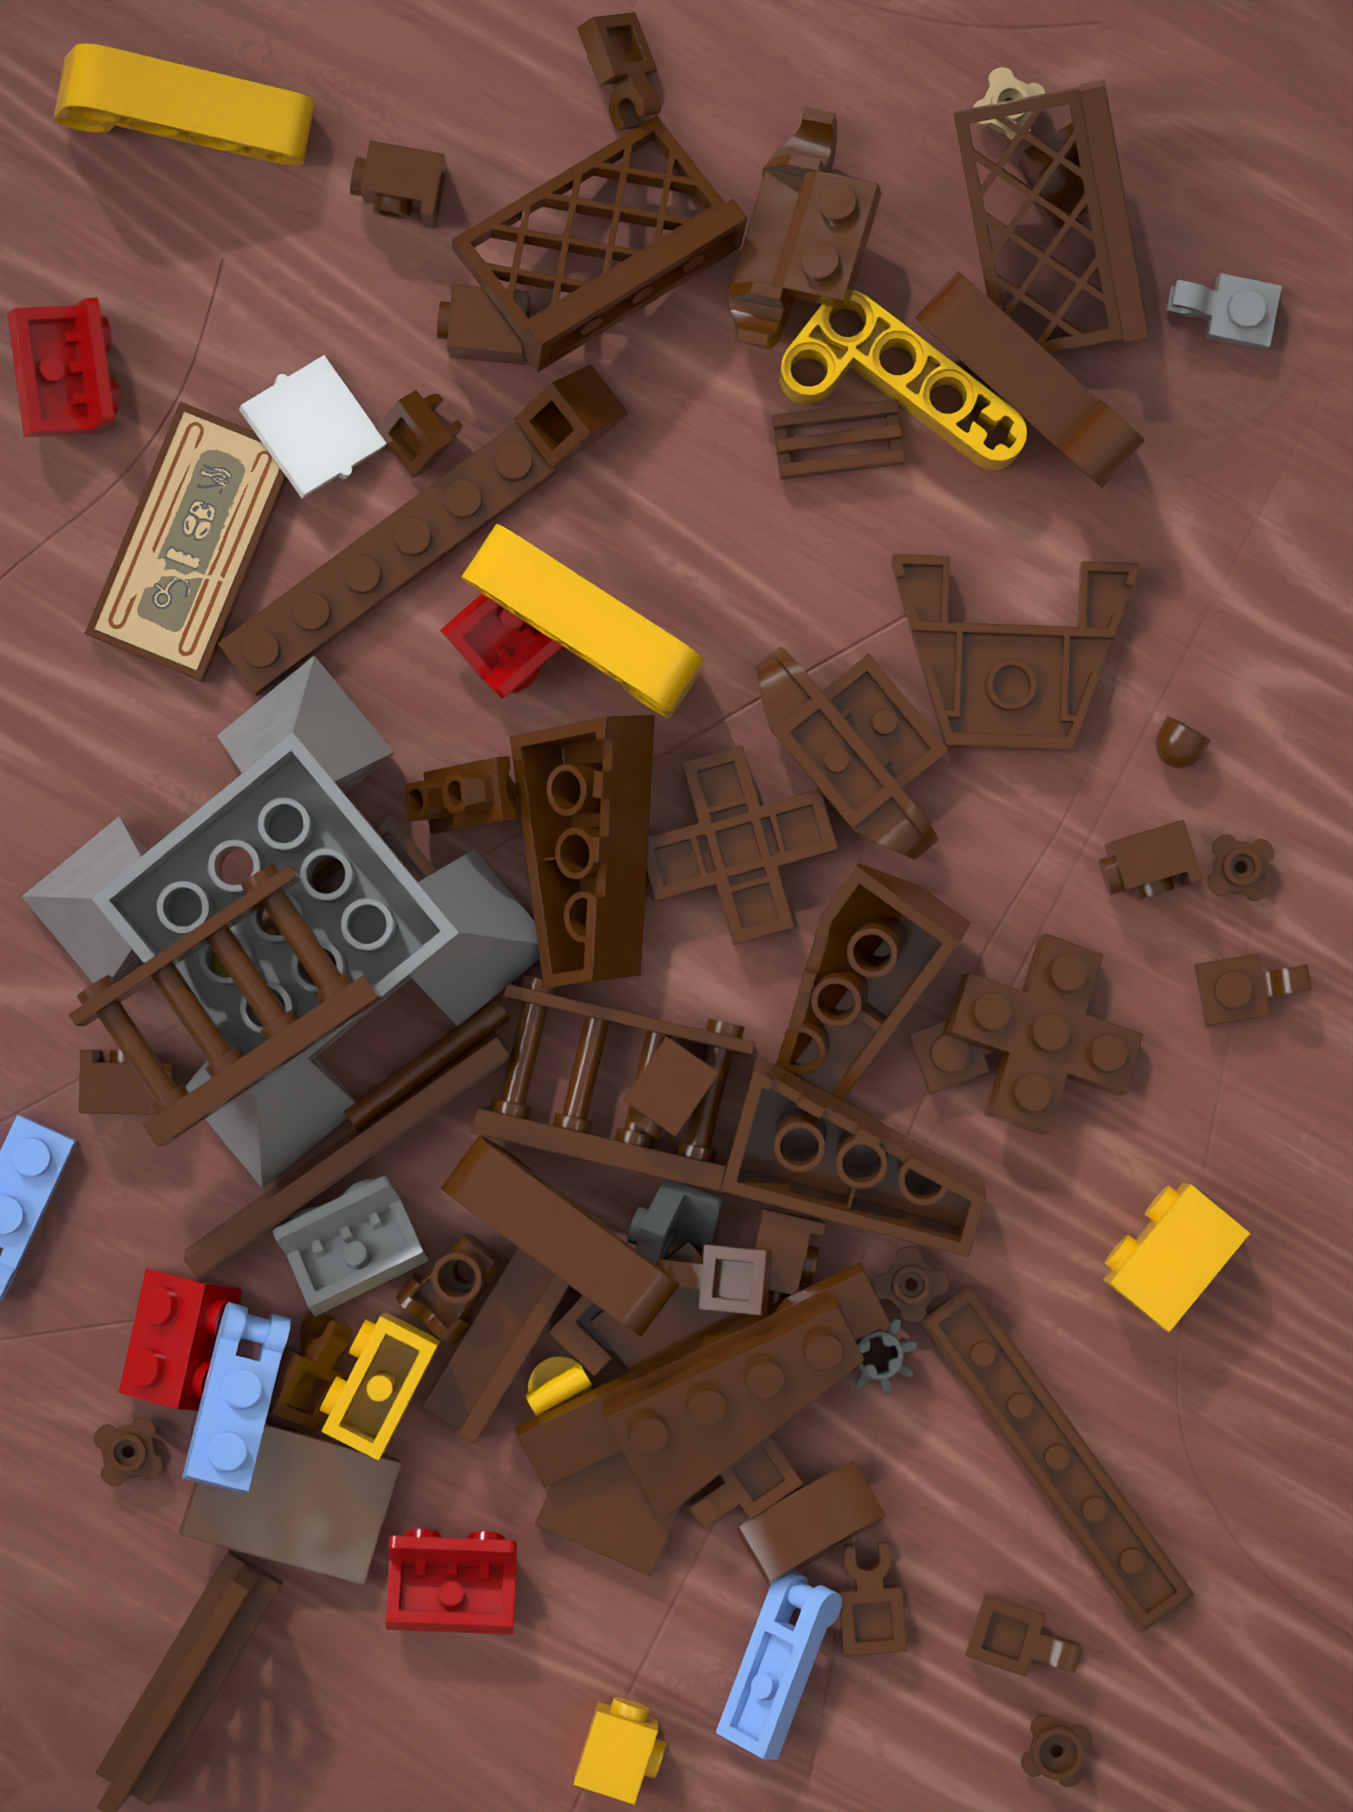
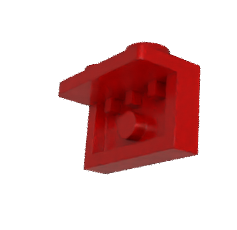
[7,297,119,438]
[440,594,568,698]
[118,1268,242,1411]
[385,1529,517,1635]

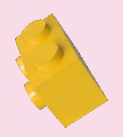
[1103,1183,1250,1332]
[319,1312,442,1461]

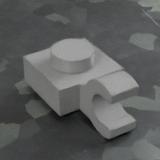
[1165,273,1282,351]

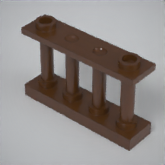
[68,863,383,1147]
[472,975,755,1191]

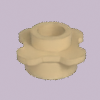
[973,67,1045,140]

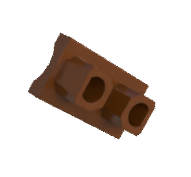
[405,756,518,834]

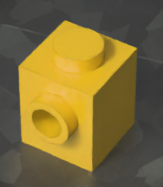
[573,1697,666,1805]

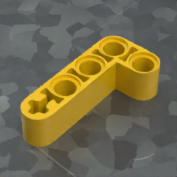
[54,43,315,166]
[779,290,1027,470]
[461,524,705,719]

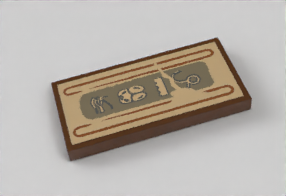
[84,402,287,683]

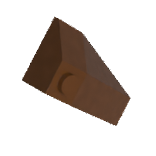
[776,863,971,1101]

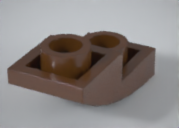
[737,1460,886,1585]

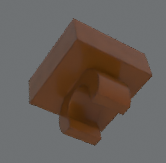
[376,390,463,478]

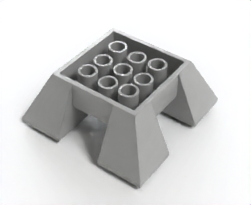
[22,656,540,1188]

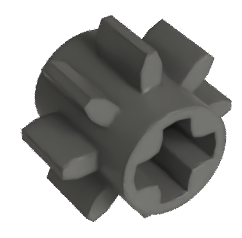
[855,1318,918,1394]

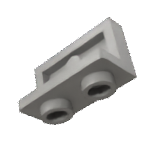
[273,1176,429,1316]

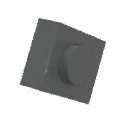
[627,1178,723,1266]

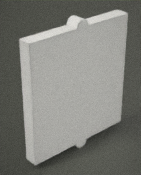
[239,355,387,499]

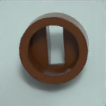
[1156,716,1211,768]

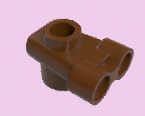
[396,1233,502,1345]

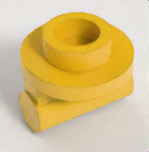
[525,1356,593,1416]

